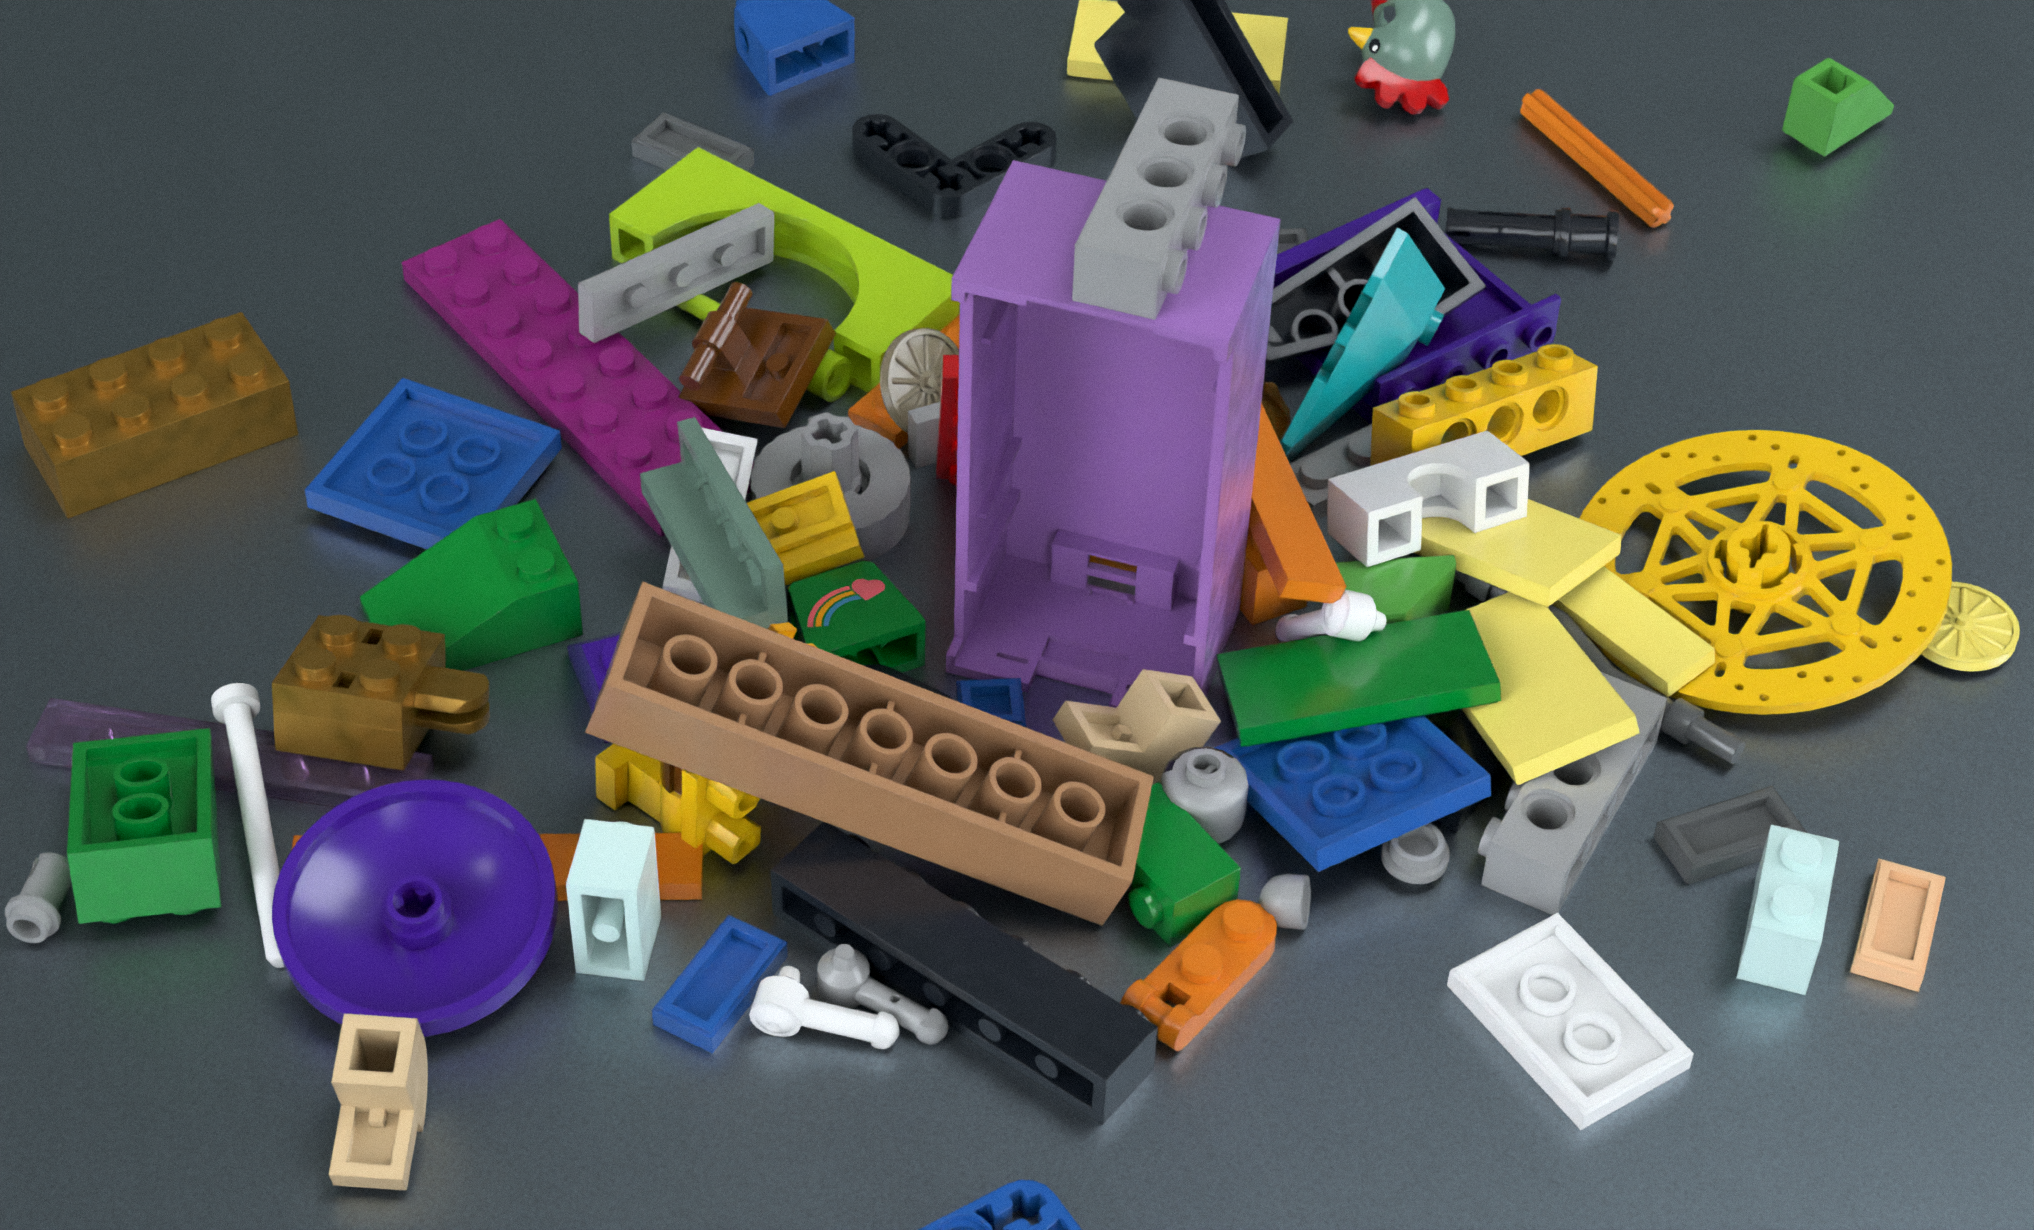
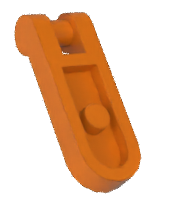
[1120,899,1277,1052]

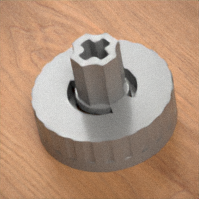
[750,412,911,568]

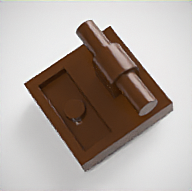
[678,282,836,428]

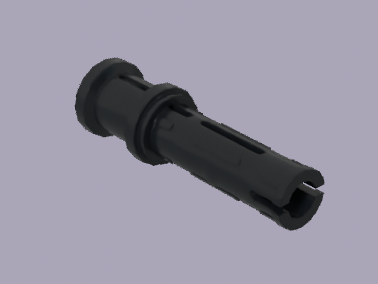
[1445,207,1619,261]

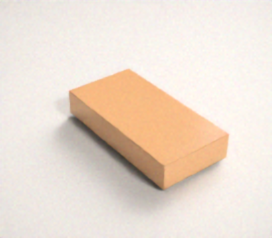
[1850,858,1946,992]

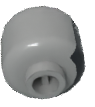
[1160,746,1249,844]

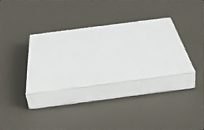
[1447,913,1694,1130]

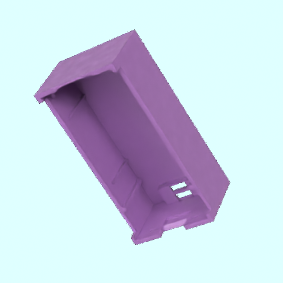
[946,160,1281,707]

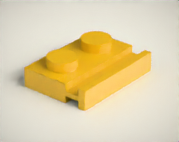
[747,471,865,586]

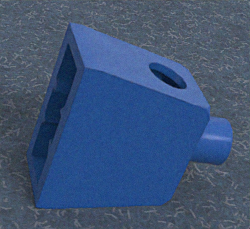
[734,0,855,96]

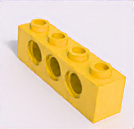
[1370,344,1598,466]

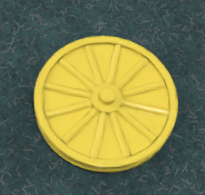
[1921,582,2020,672]

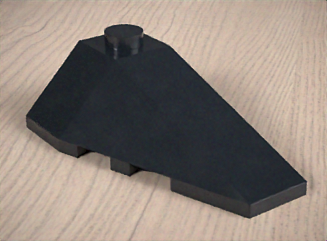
[1266,197,1486,365]

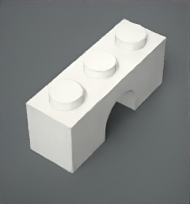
[1327,430,1529,567]

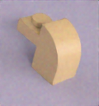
[1053,669,1221,785]
[329,1014,428,1191]

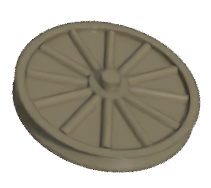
[880,328,959,433]

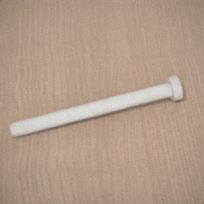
[211,683,284,968]

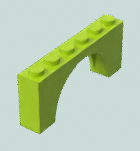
[609,147,960,393]

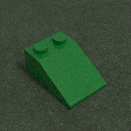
[360,499,583,671]
[67,728,221,924]

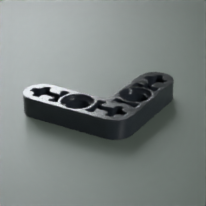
[852,114,1057,219]

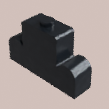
[1094,0,1294,158]

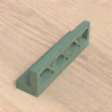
[640,417,788,629]

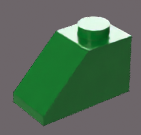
[1128,782,1241,948]

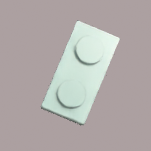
[566,819,661,981]
[1736,824,1839,995]

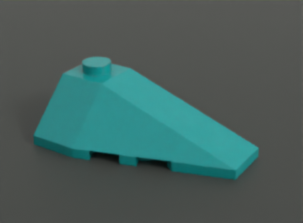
[1280,228,1445,462]

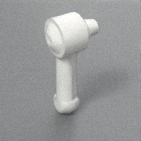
[1276,589,1386,643]
[749,966,899,1049]

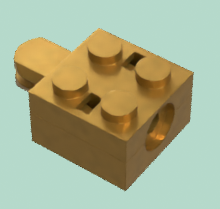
[272,615,490,771]

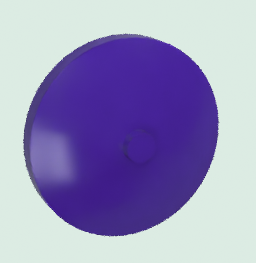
[272,779,558,1037]

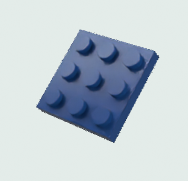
[305,378,562,549]
[1214,715,1491,872]

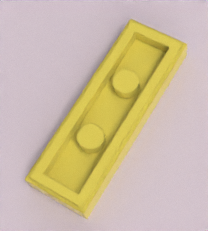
[1552,566,1715,697]

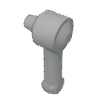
[817,944,949,1045]

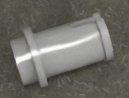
[5,853,72,943]

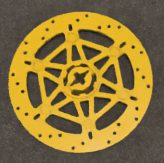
[1579,430,1952,715]

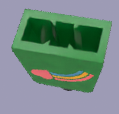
[787,560,926,673]

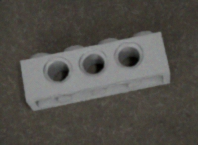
[1072,78,1246,320]
[1478,672,1667,915]

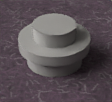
[1381,823,1450,884]

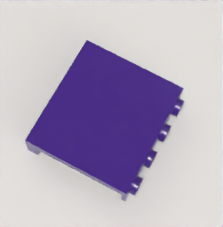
[1273,188,1561,424]

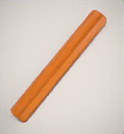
[1520,89,1674,228]

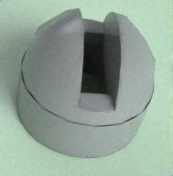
[1258,874,1311,930]

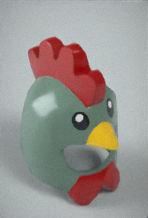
[1348,0,1455,115]

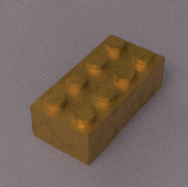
[11,312,299,519]

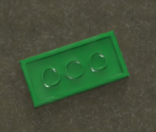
[1216,610,1501,747]

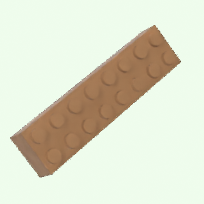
[585,581,1154,926]

